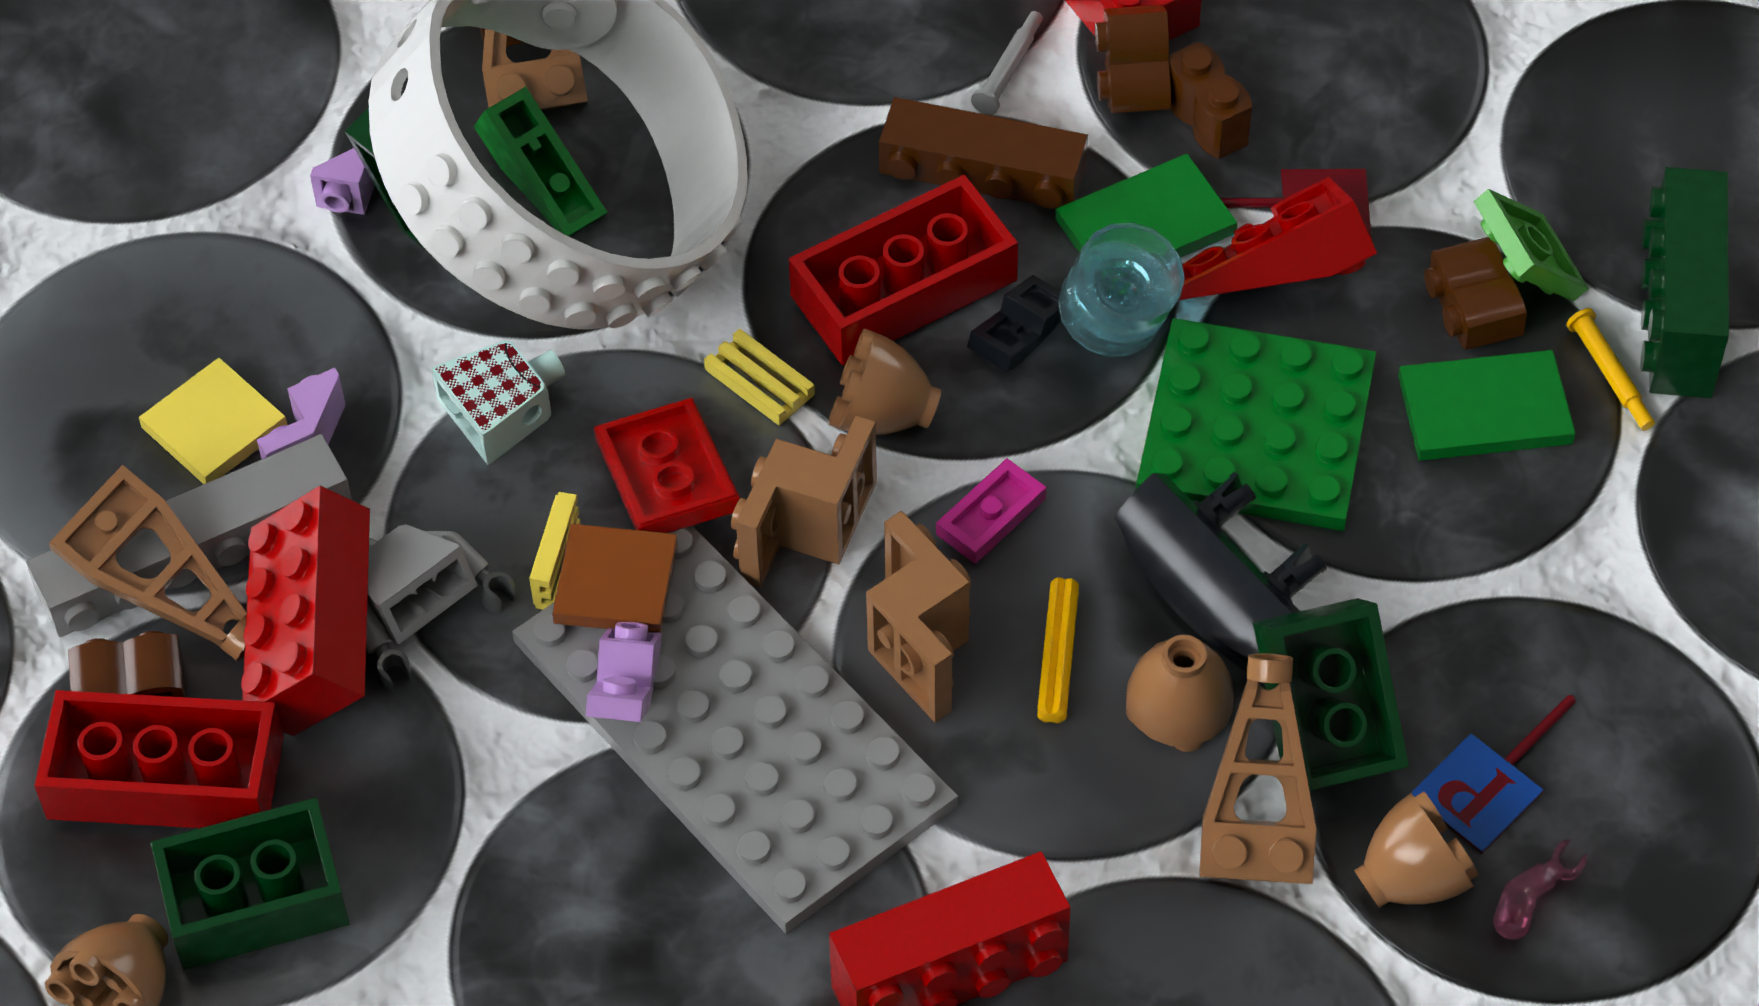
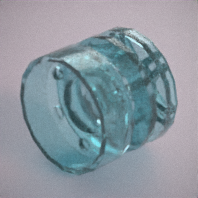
[1058,222,1185,357]

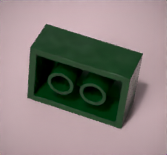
[1253,598,1409,791]
[150,797,350,970]

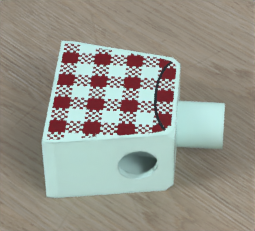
[431,340,565,465]

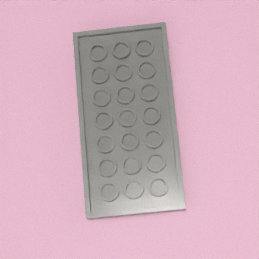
[512,526,958,934]

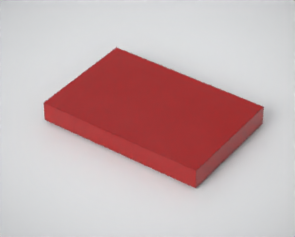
[593,397,740,533]

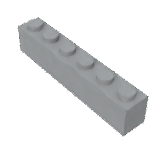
[26,434,352,638]

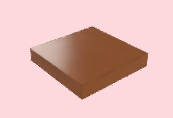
[552,524,678,633]

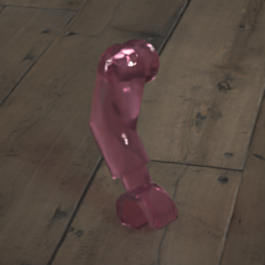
[1493,839,1587,940]

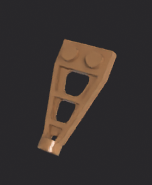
[482,29,588,111]
[49,465,247,662]
[1199,653,1316,884]

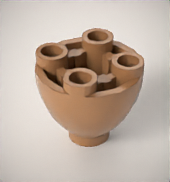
[828,328,941,435]
[1126,635,1234,752]
[1354,791,1479,908]
[45,914,169,1006]

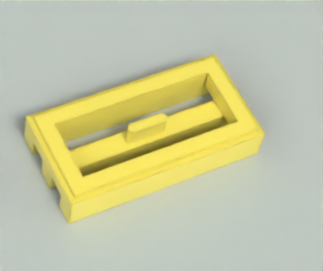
[704,328,815,426]
[529,492,581,610]

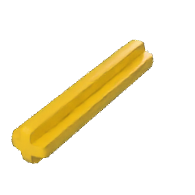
[1037,577,1079,724]

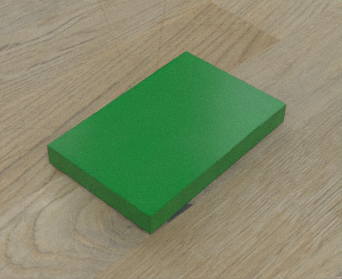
[1056,154,1238,290]
[1398,350,1575,461]

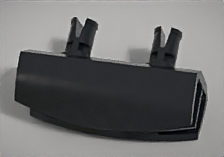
[1114,472,1327,672]

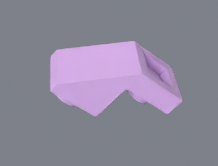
[310,148,375,215]
[257,367,346,459]
[586,622,662,722]

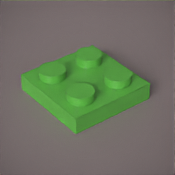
[1474,189,1589,301]

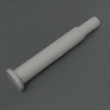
[971,11,1043,115]

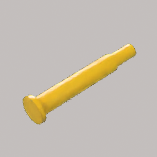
[1566,308,1655,431]

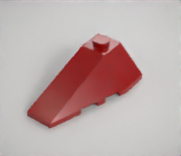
[1159,177,1377,301]

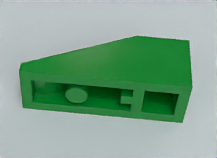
[474,86,608,237]

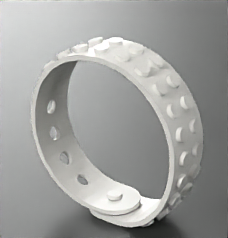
[368,0,748,329]

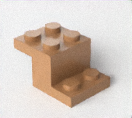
[731,416,877,588]
[866,510,971,723]

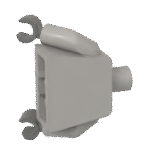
[366,524,515,690]

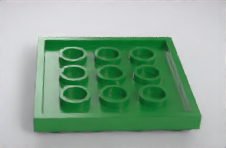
[1136,318,1376,531]

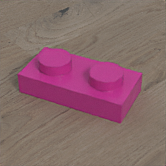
[936,458,1047,564]

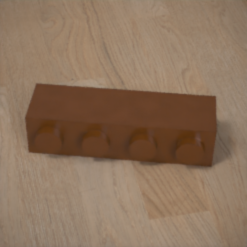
[879,97,1088,209]

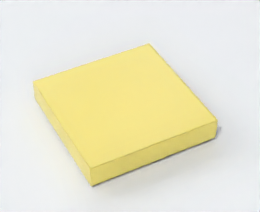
[139,358,287,484]

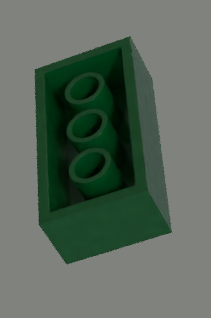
[1640,167,1729,398]

